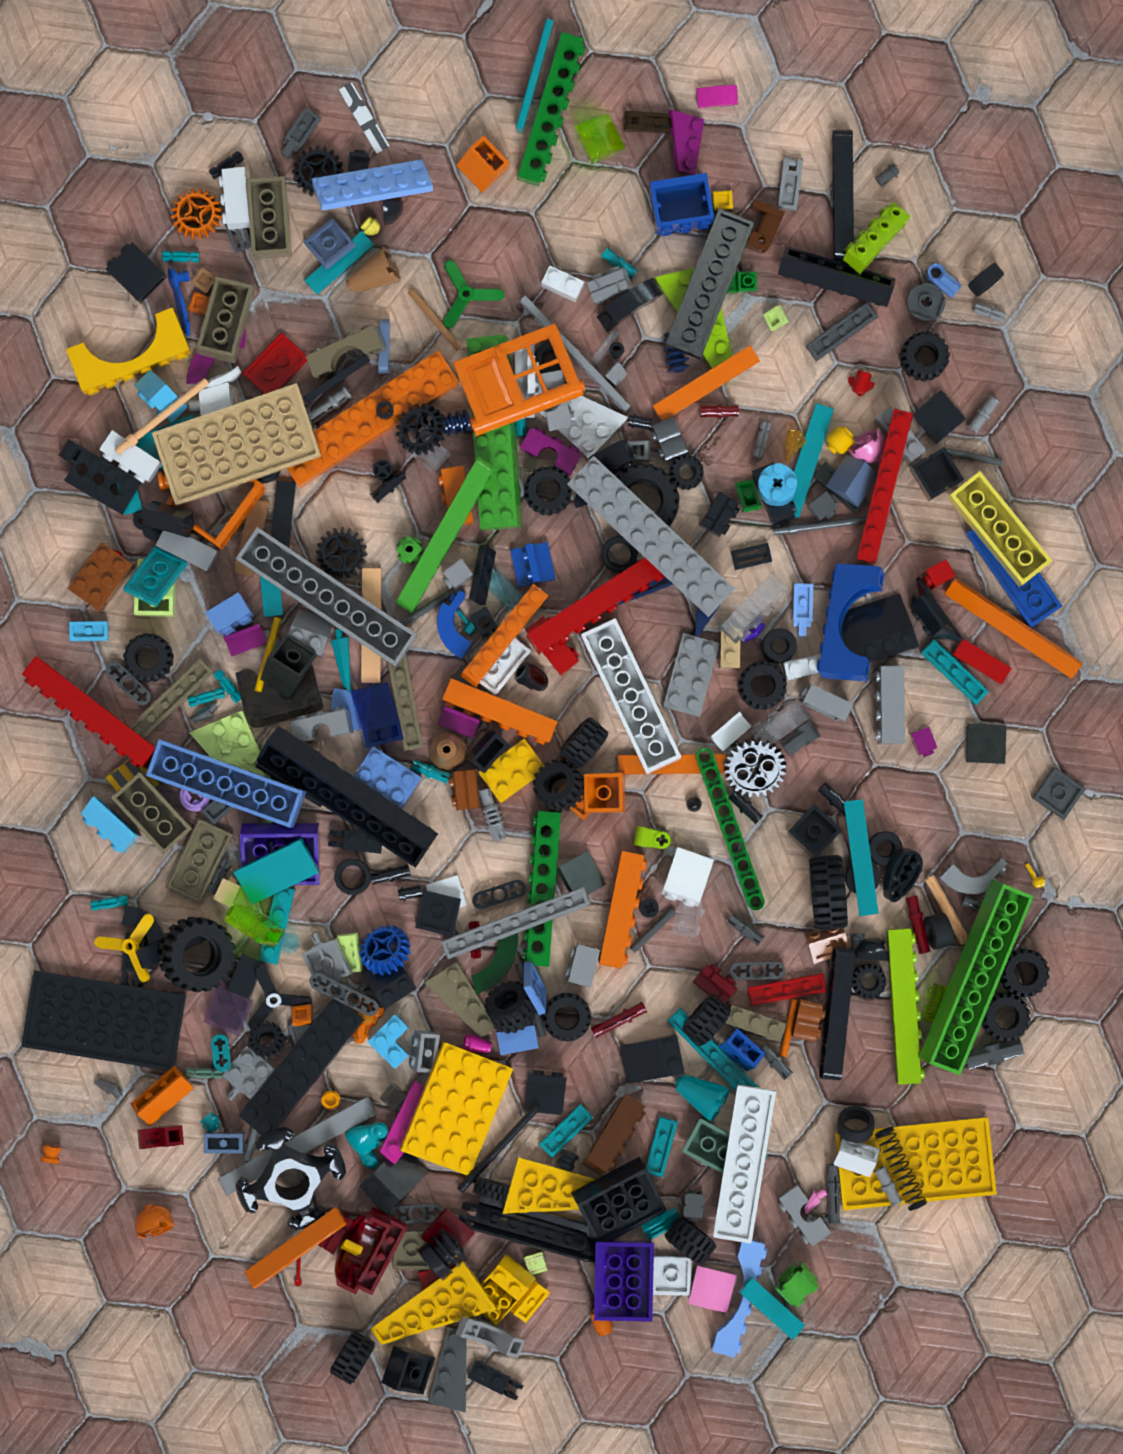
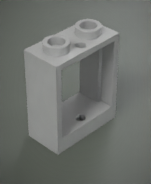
[799,684,853,723]

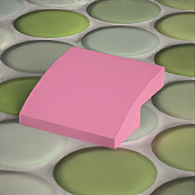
[688,1265,737,1313]

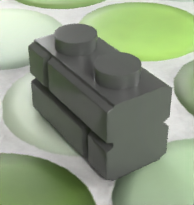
[682,1190,705,1221]

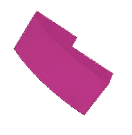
[697,85,739,109]

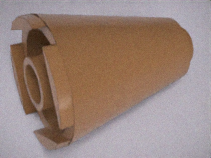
[346,247,401,293]
[429,732,467,770]

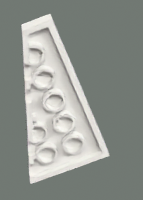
[513,372,629,460]

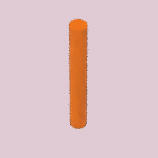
[780,999,799,1057]

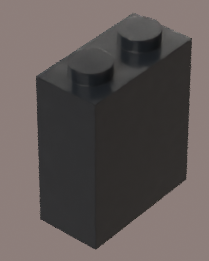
[106,242,167,304]

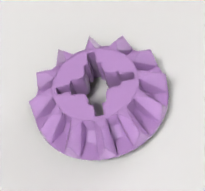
[180,789,210,812]

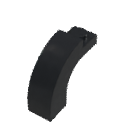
[597,278,664,332]
[122,905,165,970]

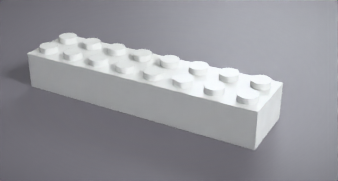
[581,618,681,775]

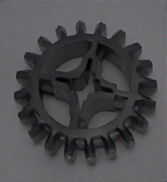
[292,145,344,197]
[396,403,447,455]
[316,527,368,579]

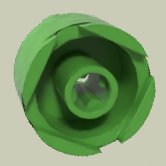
[774,1261,819,1307]

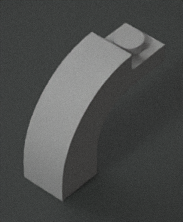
[938,858,1008,894]
[456,1316,525,1358]

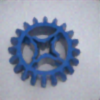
[359,924,411,976]

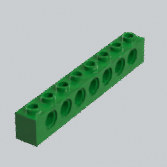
[517,32,586,187]
[523,811,561,967]

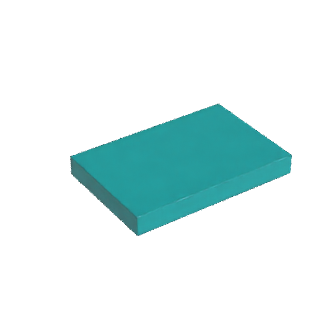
[123,546,187,607]

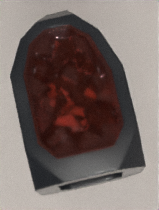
[514,662,549,691]

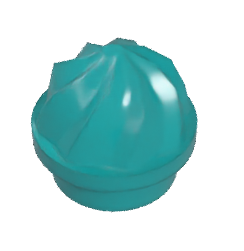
[200,1112,220,1132]

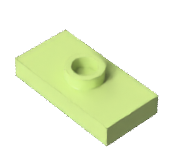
[337,933,363,972]

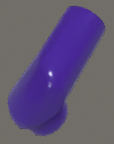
[740,618,765,643]

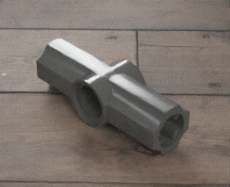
[966,1038,1024,1069]

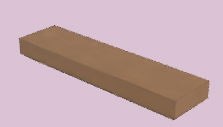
[233,500,270,578]

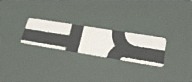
[339,83,389,153]

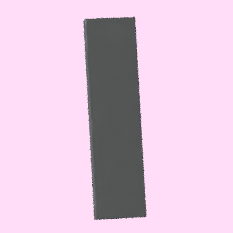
[805,302,878,362]

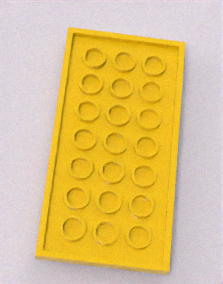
[834,1117,997,1211]

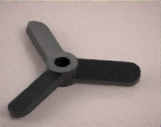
[248,965,312,1030]

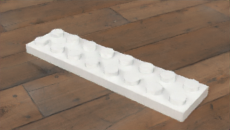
[713,1084,776,1244]

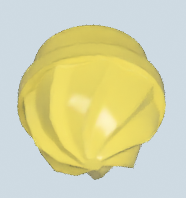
[360,216,380,236]

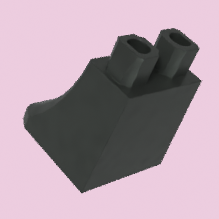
[260,635,316,699]

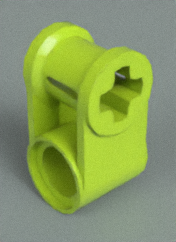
[633,826,671,849]

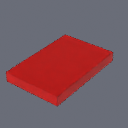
[242,332,307,394]

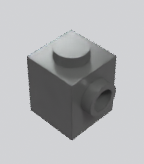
[807,491,838,522]

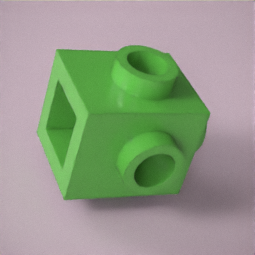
[396,536,424,565]

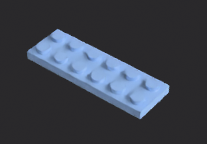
[312,159,433,211]

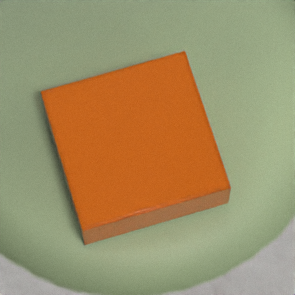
[188,292,210,316]
[292,1004,312,1027]

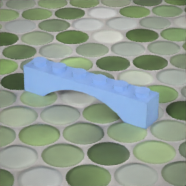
[711,1239,767,1358]

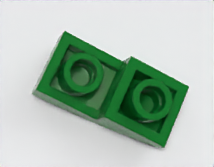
[727,272,757,293]

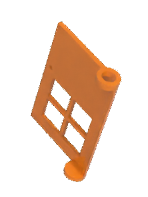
[453,323,586,437]

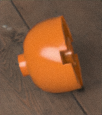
[135,1204,175,1239]

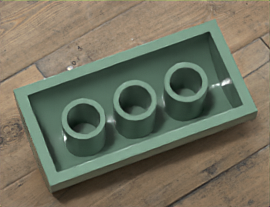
[682,1117,769,1174]

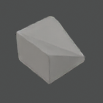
[605,362,627,388]

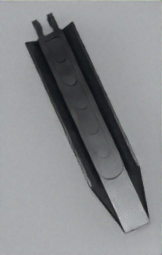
[459,1196,615,1263]

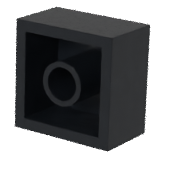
[786,804,842,857]

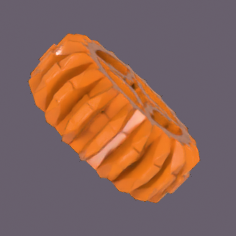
[171,188,222,240]

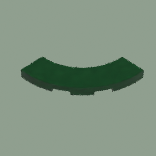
[471,933,518,994]

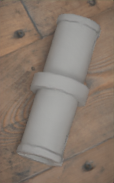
[967,396,1000,434]
[874,1166,903,1206]

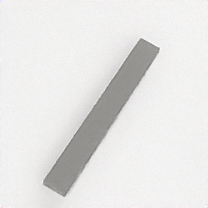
[520,296,630,413]
[441,887,591,959]

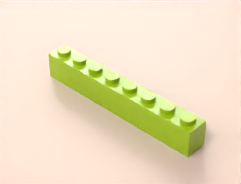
[886,928,924,1085]

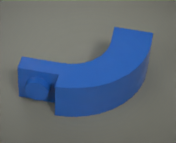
[437,590,472,660]

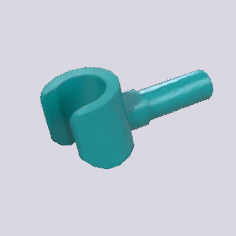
[457,610,476,636]

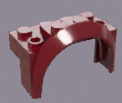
[334,1207,408,1295]

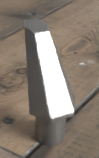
[189,702,218,723]
[94,1079,123,1100]

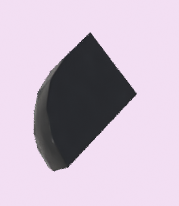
[383,200,404,225]
[855,938,889,961]

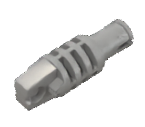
[478,788,506,842]

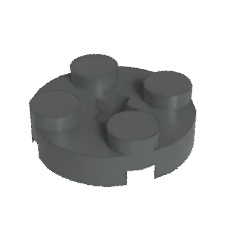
[907,283,946,322]

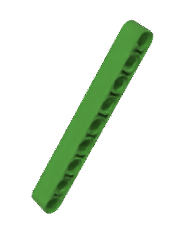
[396,456,496,613]

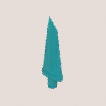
[330,629,351,694]

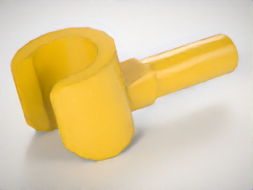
[1025,863,1045,888]

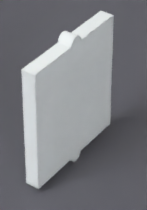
[426,875,467,907]

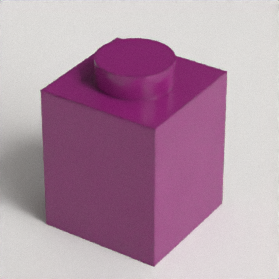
[909,727,938,757]

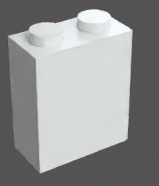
[661,847,714,907]

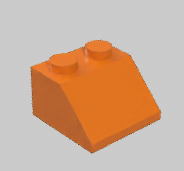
[584,773,626,813]

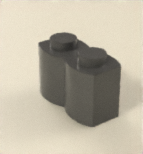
[650,417,688,462]

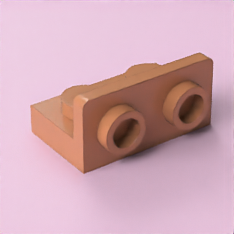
[805,928,849,964]

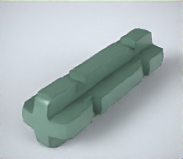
[185,1067,223,1078]

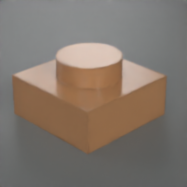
[191,267,216,295]

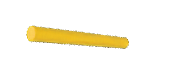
[254,617,281,693]

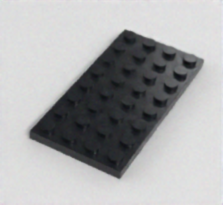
[21,970,187,1071]

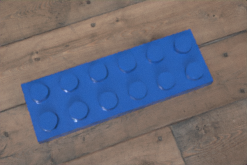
[965,529,1062,628]

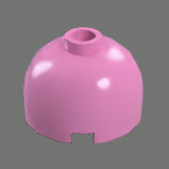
[848,428,886,464]

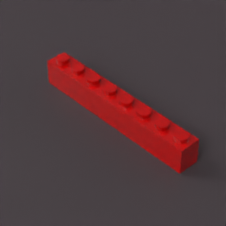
[857,408,914,563]
[526,558,665,655]
[22,656,156,768]

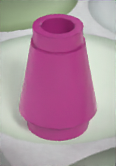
[462,1034,492,1053]

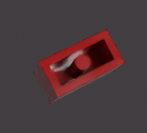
[921,559,955,590]

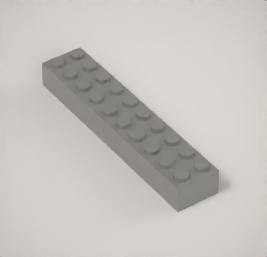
[567,456,735,617]
[236,527,418,668]

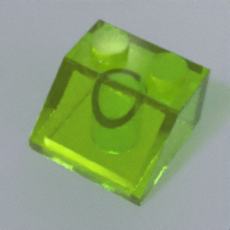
[575,114,625,165]

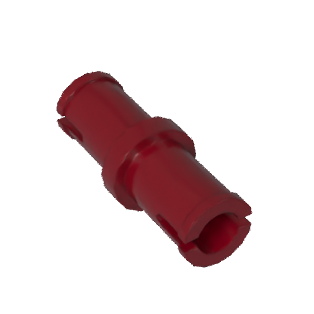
[699,404,739,419]

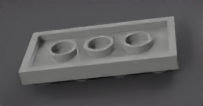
[663,633,720,717]

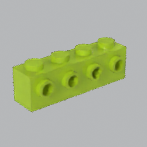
[843,202,911,274]

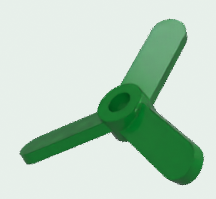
[444,260,504,328]

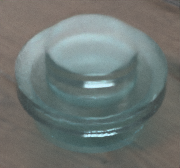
[280,934,299,953]

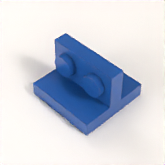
[510,542,556,588]

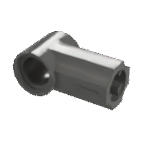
[780,720,821,756]

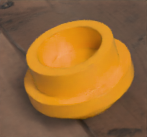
[321,1090,341,1110]

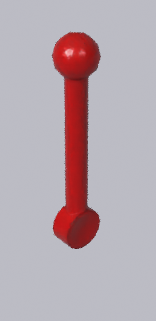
[294,1257,302,1286]

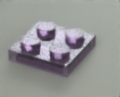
[203,986,254,1036]

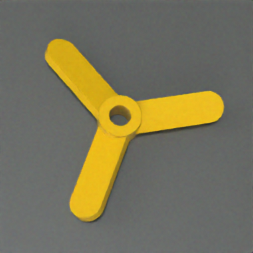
[94,914,154,982]

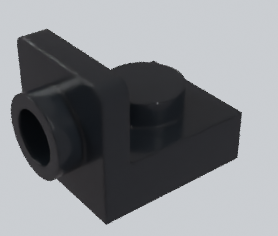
[348,150,369,172]

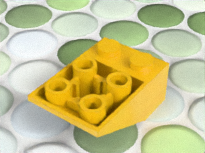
[481,1254,536,1326]

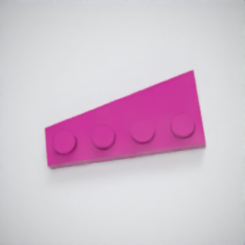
[380,1080,424,1164]

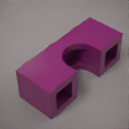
[520,427,581,477]

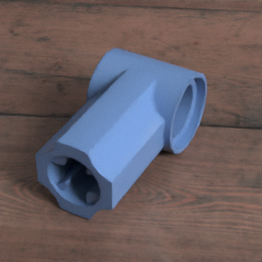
[925,263,962,299]

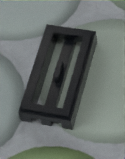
[731,543,772,570]

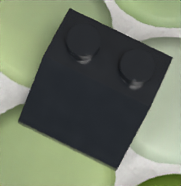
[362,966,417,1010]
[381,1346,435,1395]

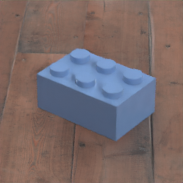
[205,592,256,636]
[354,747,422,809]

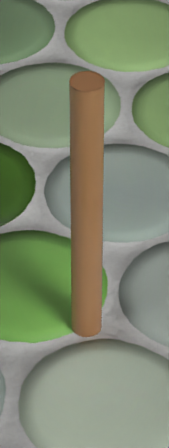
[408,288,462,351]

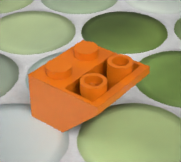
[456,135,510,193]

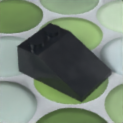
[620,1034,685,1084]
[359,1152,429,1214]

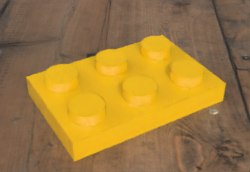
[478,739,545,803]

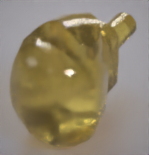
[785,429,806,462]

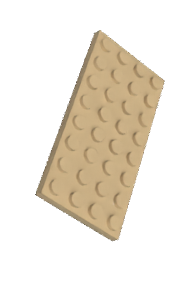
[152,383,322,506]

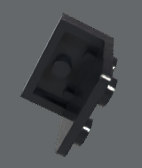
[525,1070,567,1115]

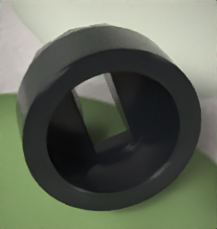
[686,797,702,812]

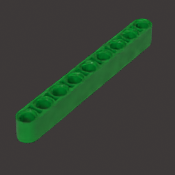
[695,748,765,911]

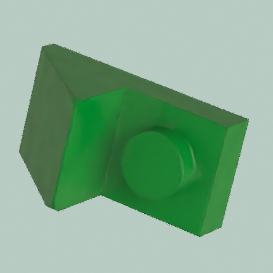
[735,479,762,513]

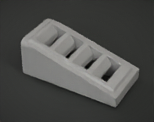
[611,440,652,461]

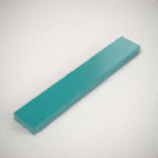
[516,19,554,134]
[790,403,834,518]
[844,799,879,917]
[667,1007,759,1091]

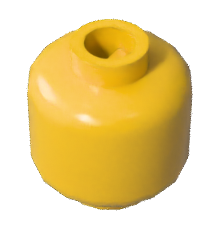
[826,426,854,455]

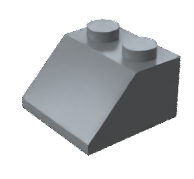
[288,609,334,657]

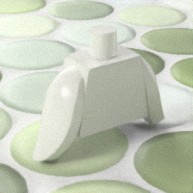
[189,366,241,416]

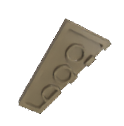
[424,962,496,1038]

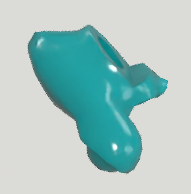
[345,1122,388,1169]

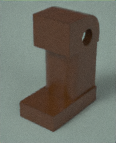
[746,199,785,253]

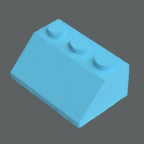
[81,796,141,853]

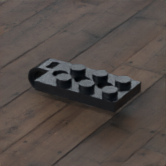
[58,439,142,515]

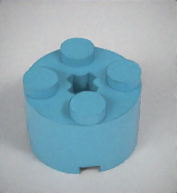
[758,463,797,506]

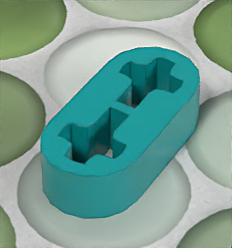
[211,1034,231,1072]

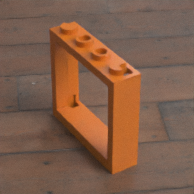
[166,479,267,550]

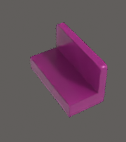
[223,624,267,657]
[438,706,480,739]

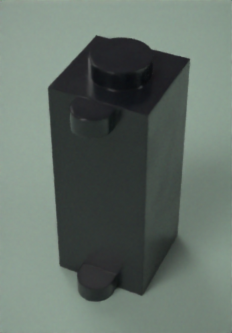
[143,501,195,538]

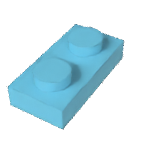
[69,621,109,641]

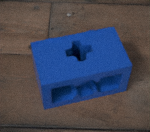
[719,1028,766,1072]

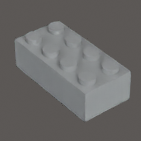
[874,666,905,745]

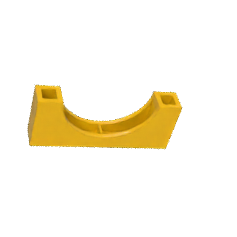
[66,307,191,396]

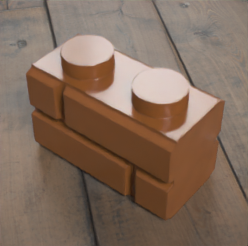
[449,770,480,810]

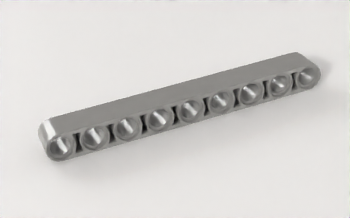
[217,1096,377,1196]

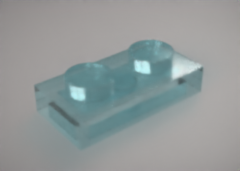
[489,571,524,611]

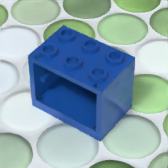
[649,173,714,236]

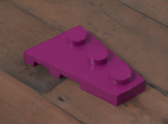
[668,110,704,175]

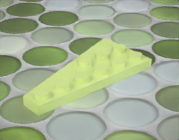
[189,710,273,823]

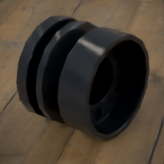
[417,1228,469,1281]

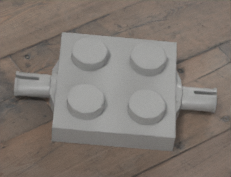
[302,932,353,994]
[222,1045,275,1101]

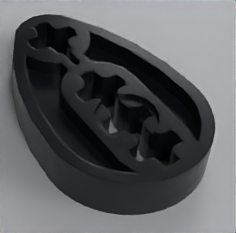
[883,848,923,902]

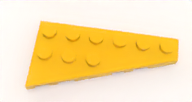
[371,1261,498,1345]

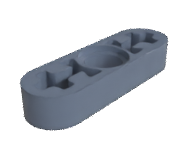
[378,319,390,374]

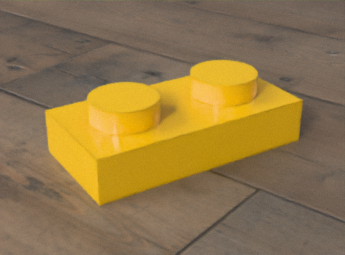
[510,1280,550,1323]

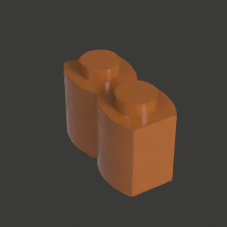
[792,999,826,1042]

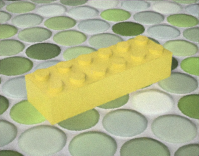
[947,471,1052,587]

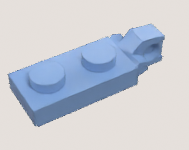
[793,583,813,637]

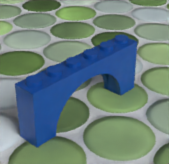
[817,564,885,682]

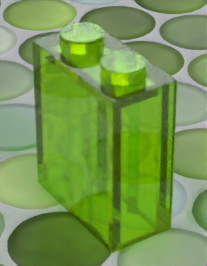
[224,904,285,946]

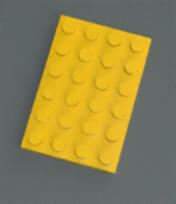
[399,1041,513,1175]

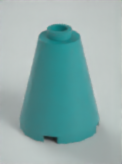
[675,1074,730,1122]

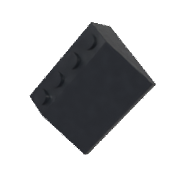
[842,593,919,663]
[571,1157,667,1242]

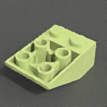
[134,559,176,617]

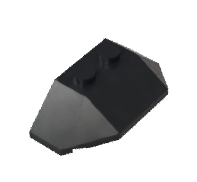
[911,577,964,643]

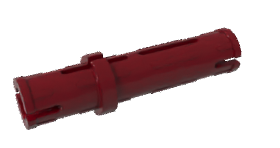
[905,895,931,954]
[590,1002,647,1038]

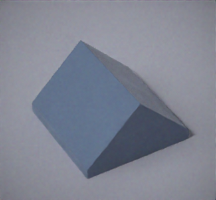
[826,455,878,508]

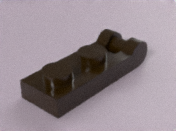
[623,111,672,134]

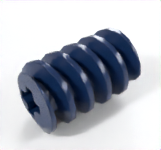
[663,333,690,374]
[431,409,471,436]

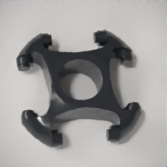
[235,1127,346,1230]

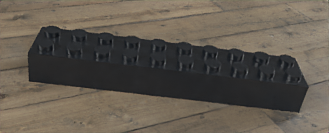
[256,726,438,868]

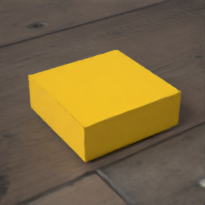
[713,190,733,212]
[340,1239,363,1256]

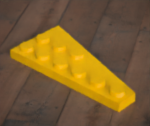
[502,1157,596,1214]

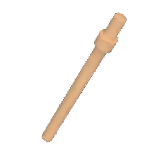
[114,378,209,455]

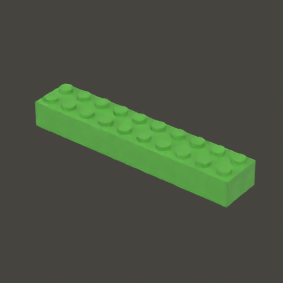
[466,335,523,531]
[918,879,1034,1075]

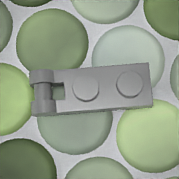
[777,156,803,211]

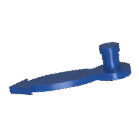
[168,268,190,336]

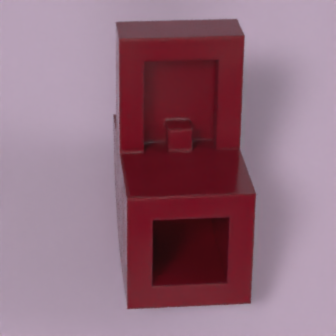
[137,1125,184,1149]

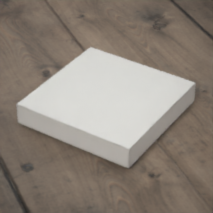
[653,1255,691,1296]

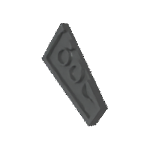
[428,1326,467,1412]

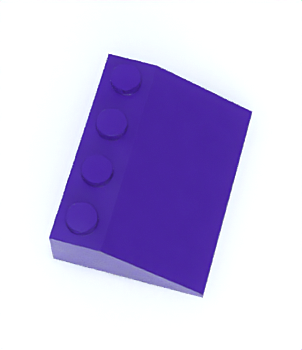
[240,823,320,885]
[594,1240,654,1322]

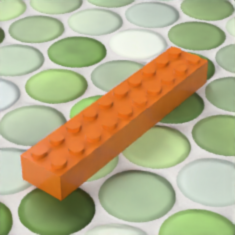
[287,350,460,489]

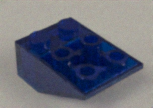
[350,682,404,748]

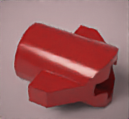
[848,370,875,396]

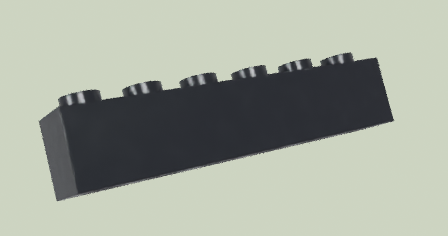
[778,246,896,307]

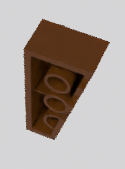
[581,1094,646,1176]

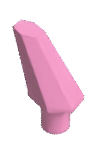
[803,1188,827,1215]

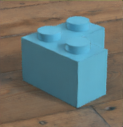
[134,370,188,423]
[368,1013,409,1069]

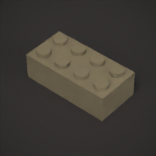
[246,176,292,259]
[196,276,255,363]
[111,771,193,855]

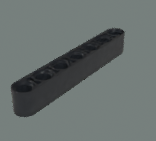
[832,130,854,260]
[819,947,855,1081]

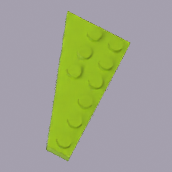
[655,268,733,369]

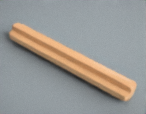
[925,875,968,945]

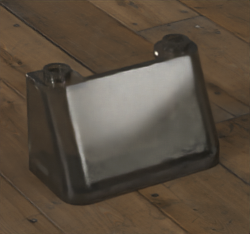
[235,663,324,728]

